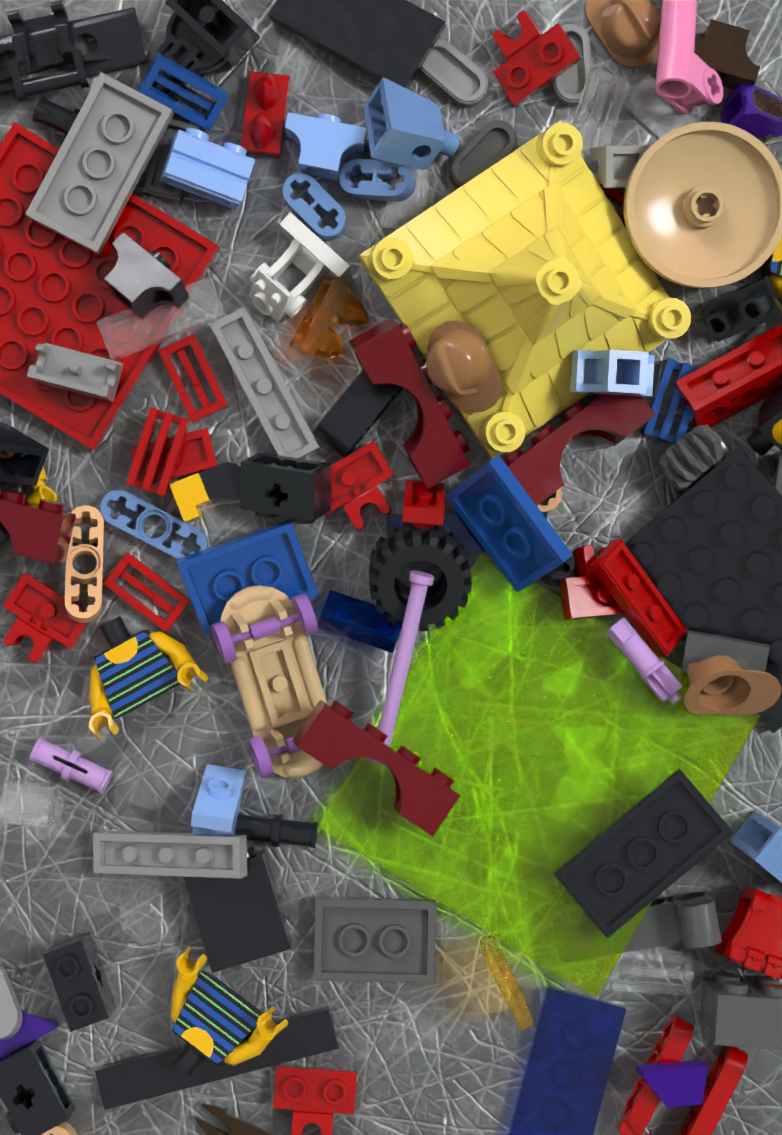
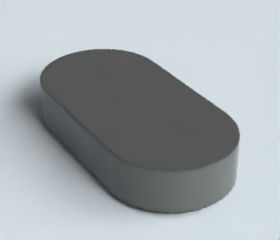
[450,120,517,188]

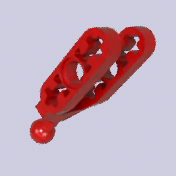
[617,1015,748,1135]

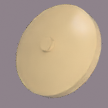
[624,122,782,288]

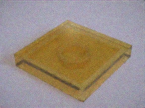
[479,934,534,1031]

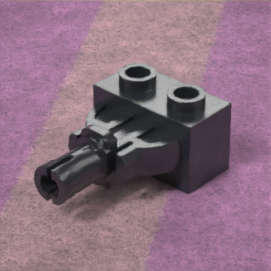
[151,0,260,94]

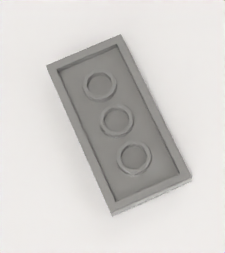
[25,72,174,255]

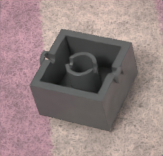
[700,972,782,1050]

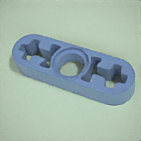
[100,490,209,559]

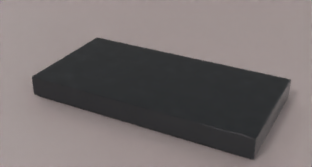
[268,0,446,89]
[553,768,734,939]

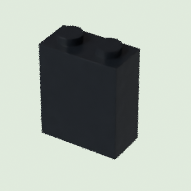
[184,847,293,973]

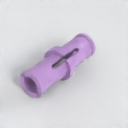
[29,737,113,794]

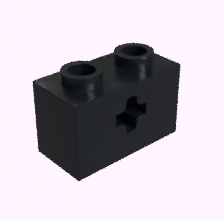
[240,452,332,524]
[43,932,116,1032]
[0,1038,76,1135]

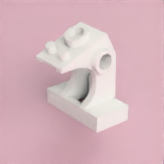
[248,212,351,323]

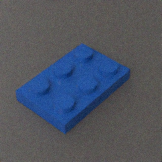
[445,455,573,593]
[177,519,319,636]

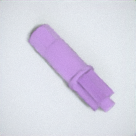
[605,618,683,705]

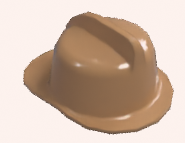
[586,0,661,68]
[426,320,502,412]
[684,655,781,716]

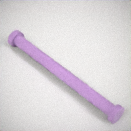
[367,571,434,765]

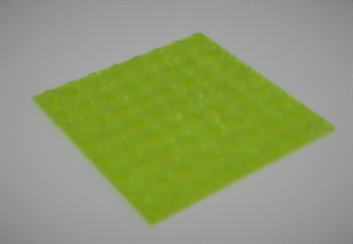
[318,551,761,997]

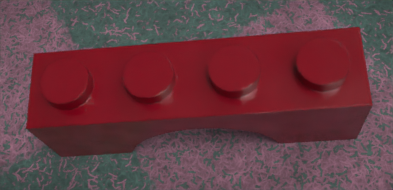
[348,318,470,489]
[503,393,656,506]
[0,489,76,564]
[293,699,461,837]

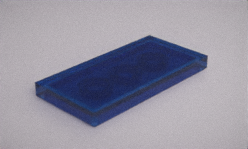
[508,985,626,1135]

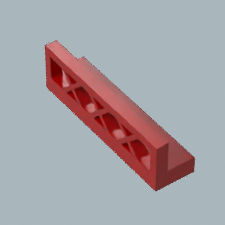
[675,324,782,428]

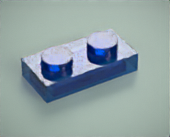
[317,590,402,653]

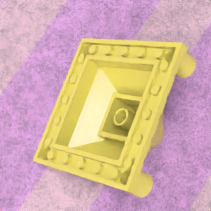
[358,120,691,459]

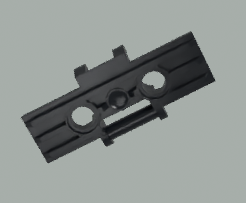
[0,0,147,102]

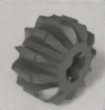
[658,424,728,491]

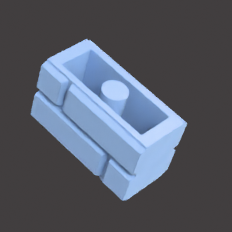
[159,128,255,210]

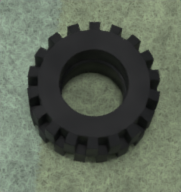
[369,522,472,631]

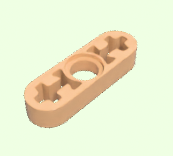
[65,505,104,623]

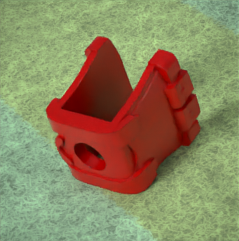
[714,887,782,979]

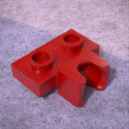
[493,11,582,106]
[324,441,394,532]
[560,545,625,620]
[3,572,90,664]
[273,1065,357,1135]

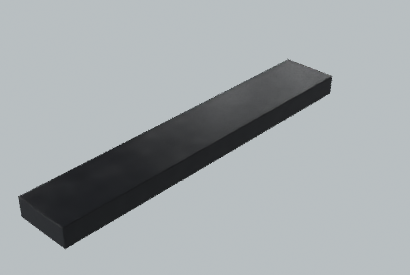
[95,1006,339,1110]

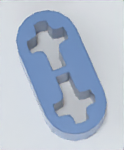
[339,159,416,202]
[282,173,346,241]

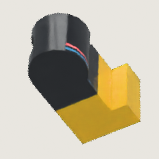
[169,462,241,524]

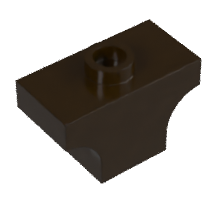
[694,19,760,90]

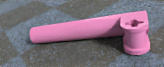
[655,0,723,115]

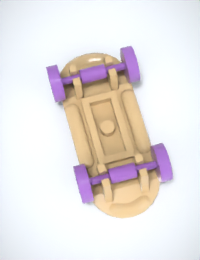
[211,585,328,778]

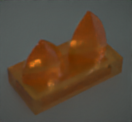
[289,277,369,358]

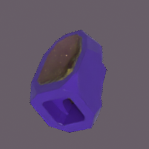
[720,84,782,139]

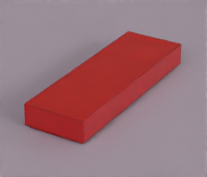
[590,538,687,658]

